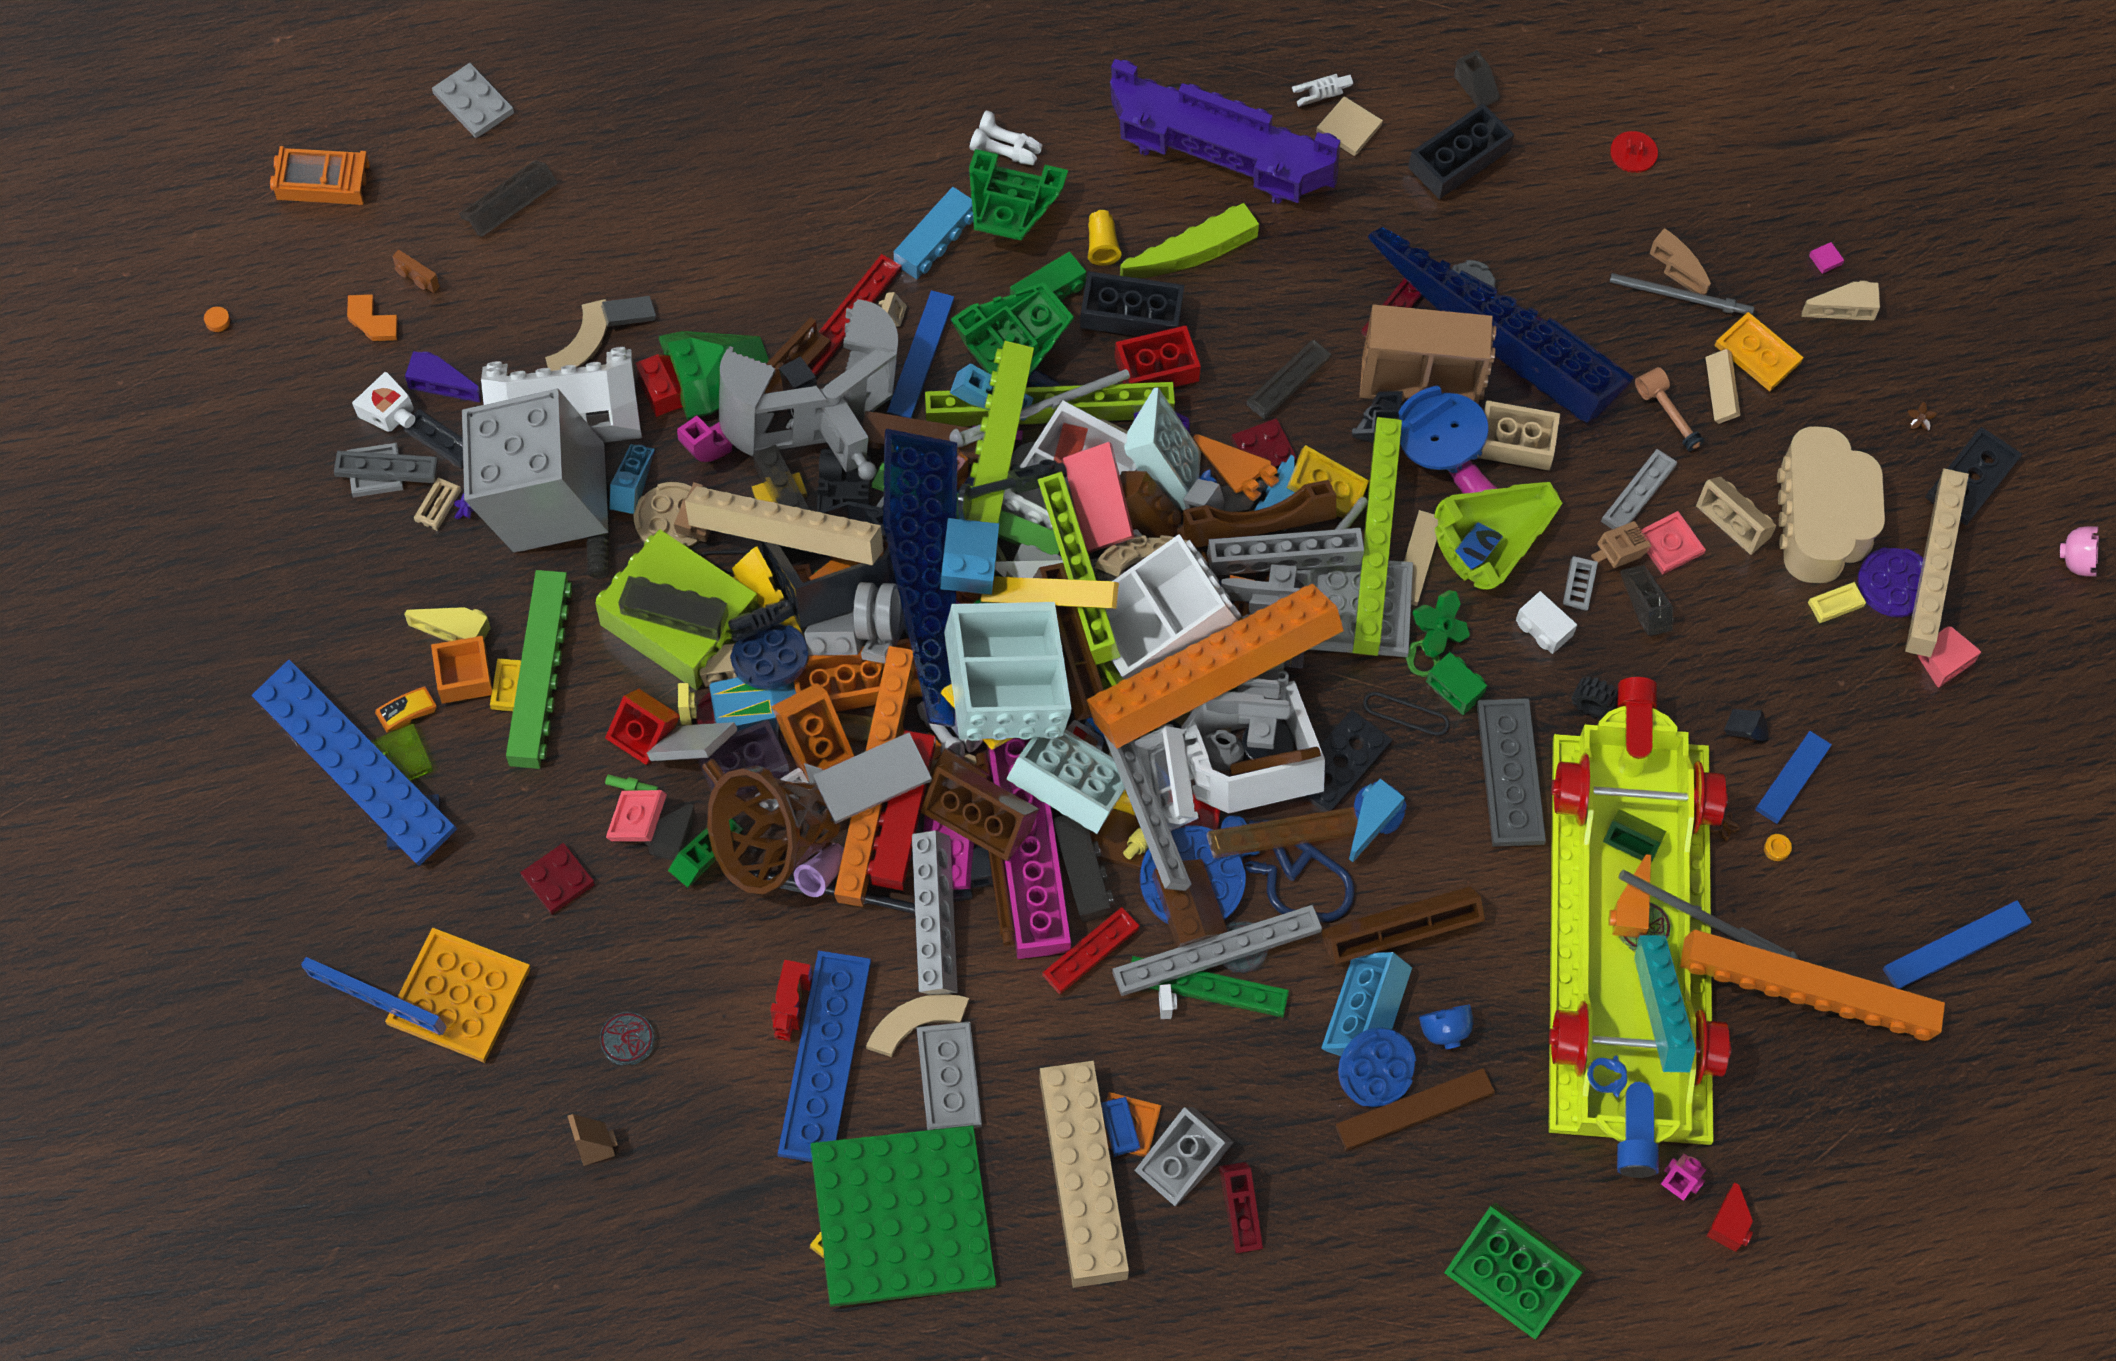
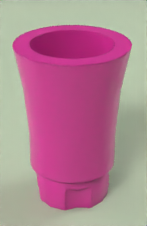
[1449,460,1498,494]

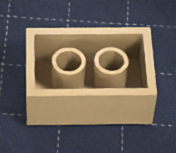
[1477,401,1560,470]

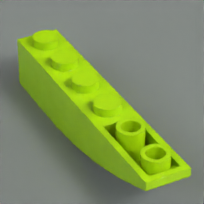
[1120,203,1259,279]

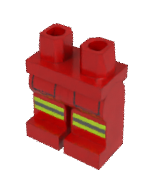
[770,960,813,1041]

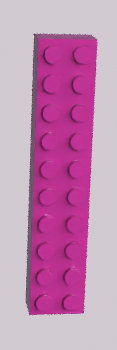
[987,738,1071,959]

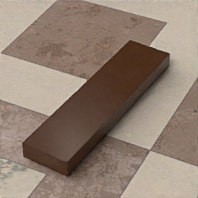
[1230,746,1321,775]

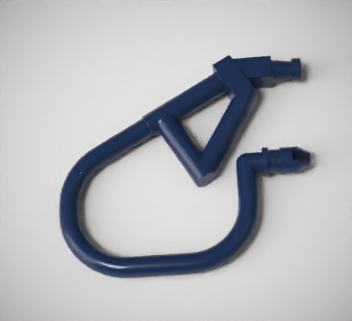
[1245,820,1354,922]

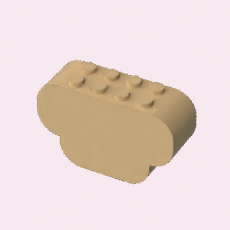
[1777,427,1885,583]

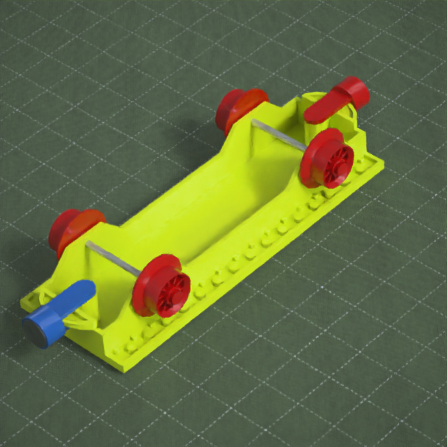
[1549,677,1731,1178]

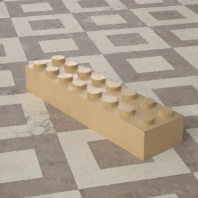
[1039,1061,1129,1288]

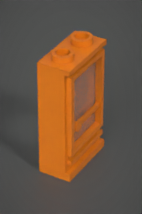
[270,146,370,205]

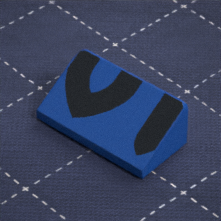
[1455,522,1503,570]

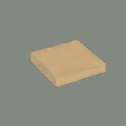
[1316,97,1383,156]

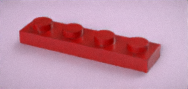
[1042,907,1139,995]

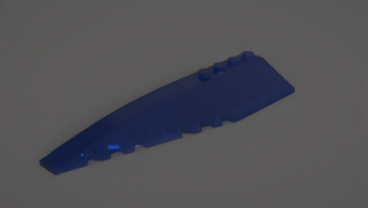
[1368,227,1634,423]
[883,429,957,727]

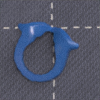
[1587,1055,1627,1097]

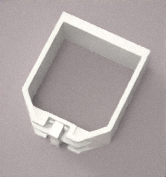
[1181,681,1325,813]

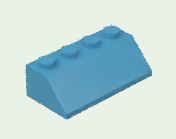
[1322,952,1412,1056]

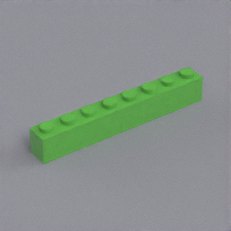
[506,570,572,769]

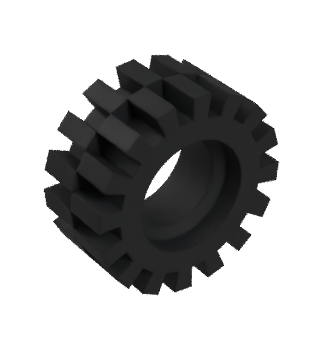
[1571,677,1618,720]

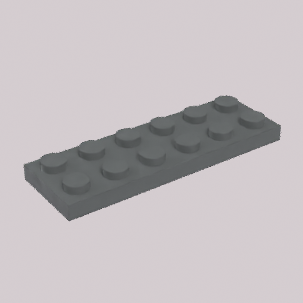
[1477,698,1546,847]

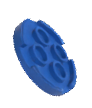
[1338,1027,1416,1107]

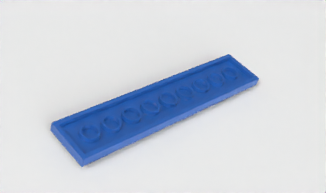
[251,660,457,866]

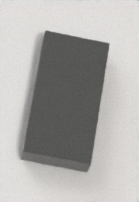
[601,296,656,327]

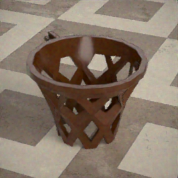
[702,759,840,894]

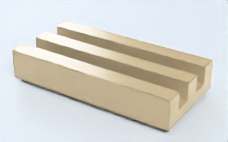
[414,477,461,531]

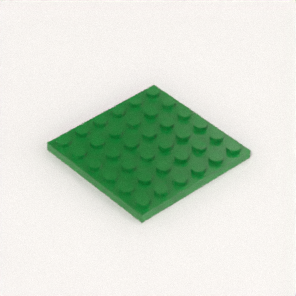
[810,1126,996,1307]

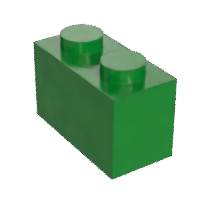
[1426,652,1487,715]

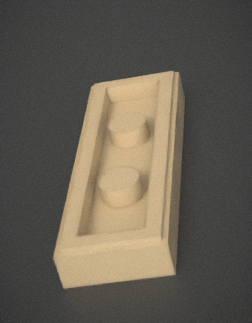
[1706,349,1740,424]

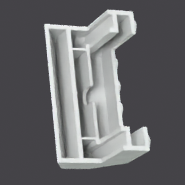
[481,347,642,443]

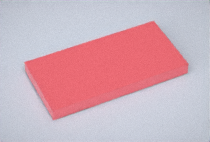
[1063,442,1135,554]

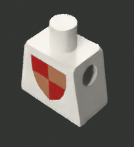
[352,372,415,432]

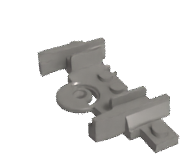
[1206,564,1301,749]

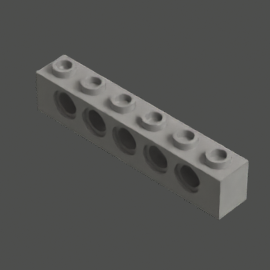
[1207,528,1364,576]
[912,831,958,995]

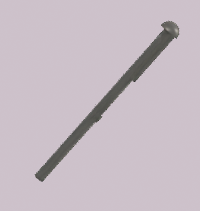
[1619,869,1799,960]

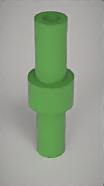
[605,774,658,791]

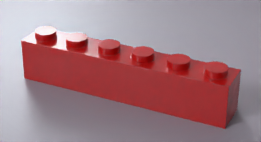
[867,730,936,891]

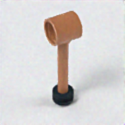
[1635,367,1705,451]

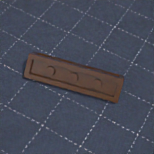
[764,317,831,394]

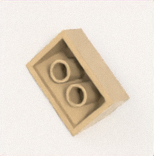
[1696,477,1776,555]

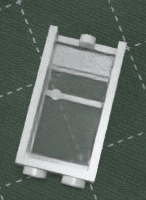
[1134,724,1198,831]

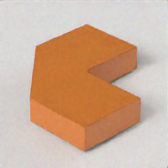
[347,295,398,341]

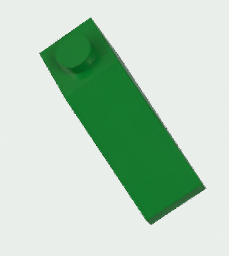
[668,819,743,888]

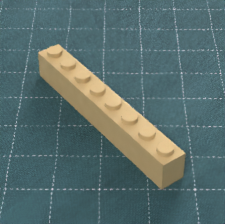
[1905,469,1969,657]
[685,486,884,565]

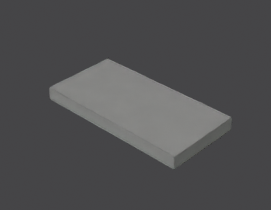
[813,733,932,824]
[917,1022,982,1130]

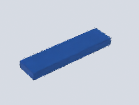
[1755,731,1832,824]

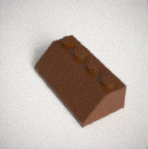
[921,760,1039,861]

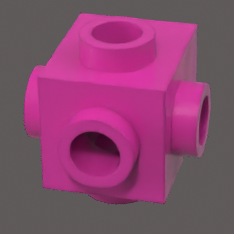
[1661,1154,1706,1201]

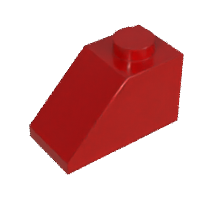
[1707,1182,1753,1252]

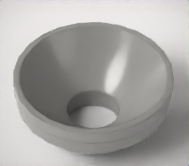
[1202,730,1244,771]

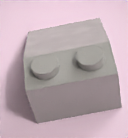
[1134,1107,1234,1206]

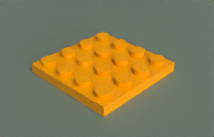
[385,927,531,1063]

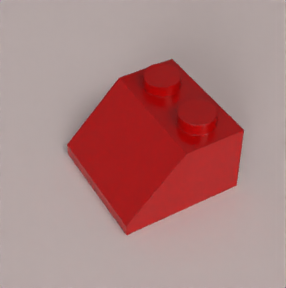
[635,354,682,417]
[605,689,680,765]

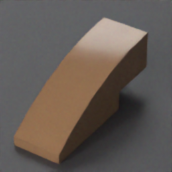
[1649,228,1711,295]

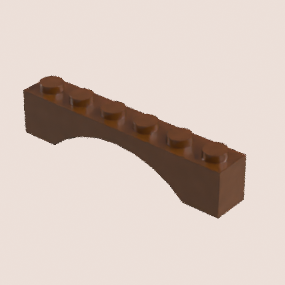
[1183,480,1337,548]

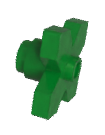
[1413,590,1470,657]

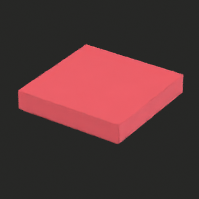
[1639,511,1706,575]
[606,790,667,841]

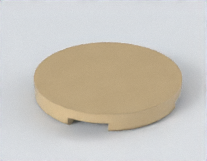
[634,482,699,548]

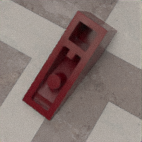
[1219,1162,1263,1253]

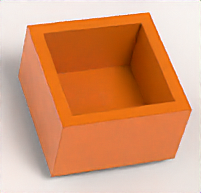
[431,636,492,704]

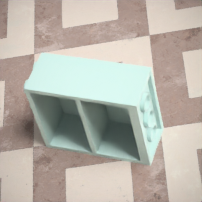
[944,602,1071,741]

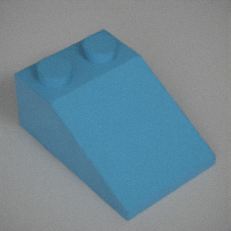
[940,518,999,595]

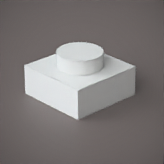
[1159,984,1177,1019]

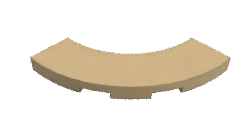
[545,299,608,371]
[1095,535,1187,577]
[866,994,969,1057]

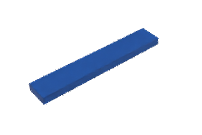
[887,290,954,418]
[1883,901,2032,990]
[301,957,447,1035]

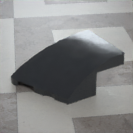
[1352,391,1406,447]

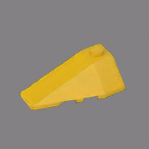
[732,547,806,640]

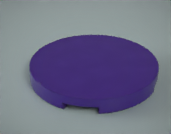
[1858,547,1923,617]

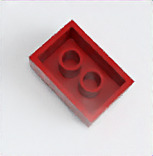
[1115,326,1201,387]

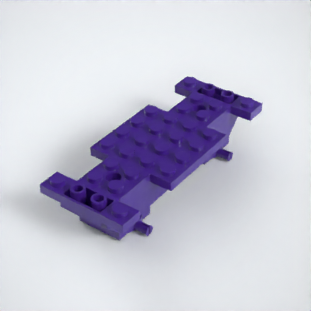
[1110,59,1341,204]

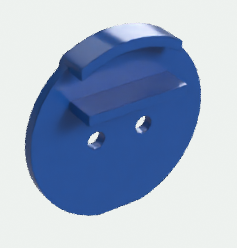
[1398,386,1489,473]

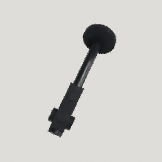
[958,459,1067,520]

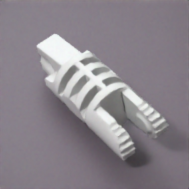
[1292,74,1353,107]

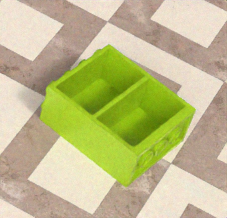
[595,529,759,691]

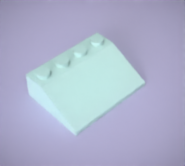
[1124,387,1201,511]
[1007,729,1125,834]

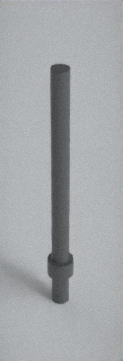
[1610,273,1754,315]

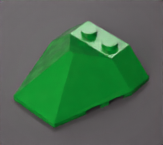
[969,149,1068,240]
[951,282,1074,377]
[659,331,769,420]

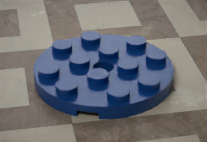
[1140,825,1246,925]

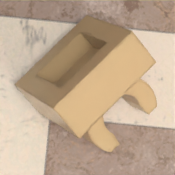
[879,292,907,327]

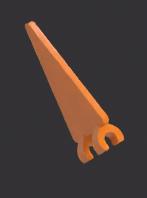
[1193,434,1279,501]

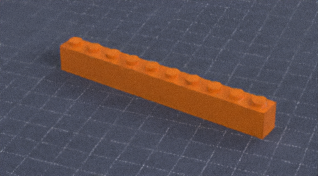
[834,646,917,907]
[1680,929,1945,1041]

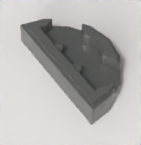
[1448,260,1495,292]

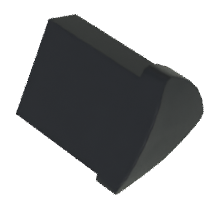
[1724,709,1768,741]

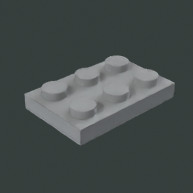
[432,63,514,139]

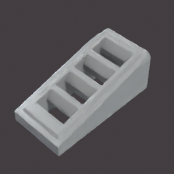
[1563,556,1598,611]

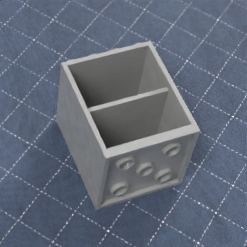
[462,388,608,553]

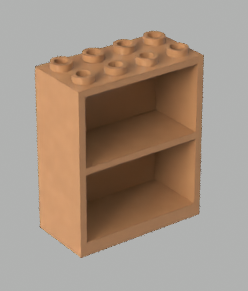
[1359,305,1496,404]

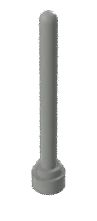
[1295,497,1368,588]

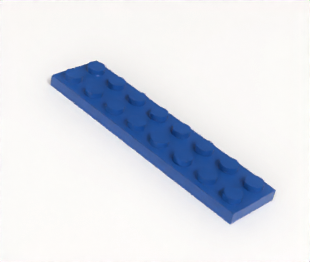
[778,951,871,1162]

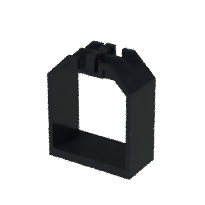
[760,501,906,628]

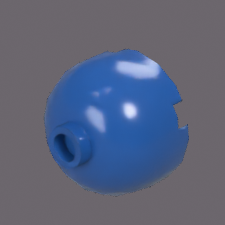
[1419,1004,1474,1049]

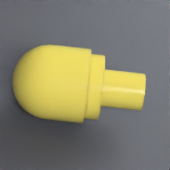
[1123,828,1149,859]

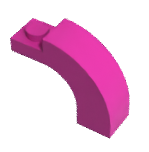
[677,416,733,462]

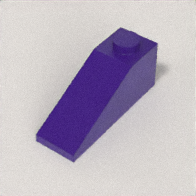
[405,351,481,403]

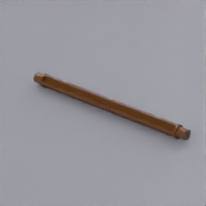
[975,753,1015,946]

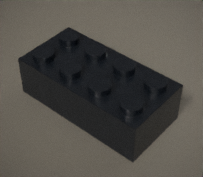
[1408,103,1515,199]
[1080,271,1185,336]

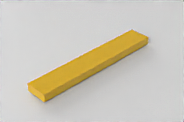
[981,577,1119,609]

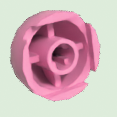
[2060,526,2099,577]

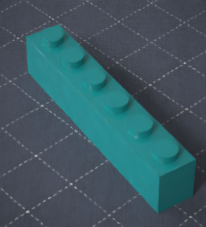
[1634,935,1696,1072]

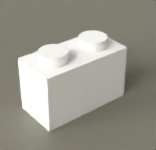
[1516,591,1577,654]

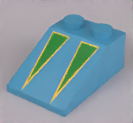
[709,677,796,732]

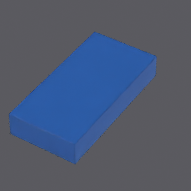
[1101,1097,1140,1156]

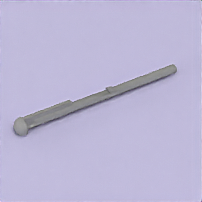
[950,369,1130,448]

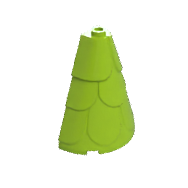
[1434,482,1563,589]

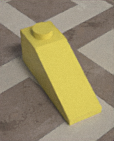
[405,607,491,642]

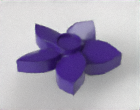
[454,493,474,519]

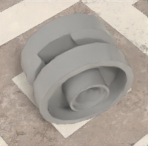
[853,582,901,641]

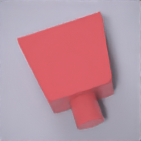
[1917,626,1981,688]

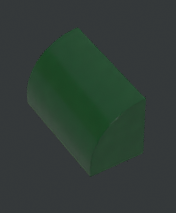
[1603,809,1666,863]

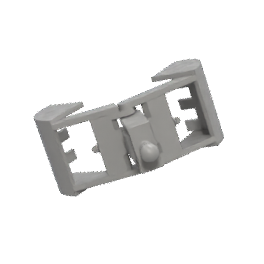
[719,299,898,480]

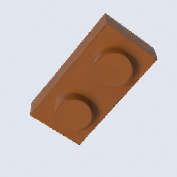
[392,249,440,293]

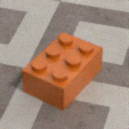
[771,683,855,781]

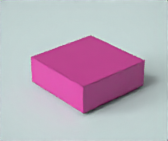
[1809,242,1844,274]

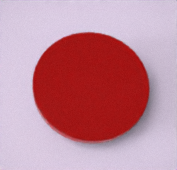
[1610,131,1658,173]

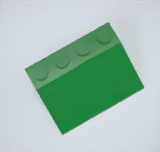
[1444,1202,1586,1339]

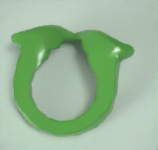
[1405,640,1440,677]

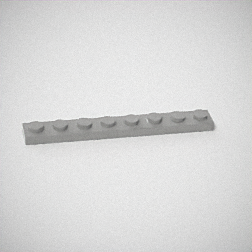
[1104,735,1192,891]
[1112,905,1322,996]

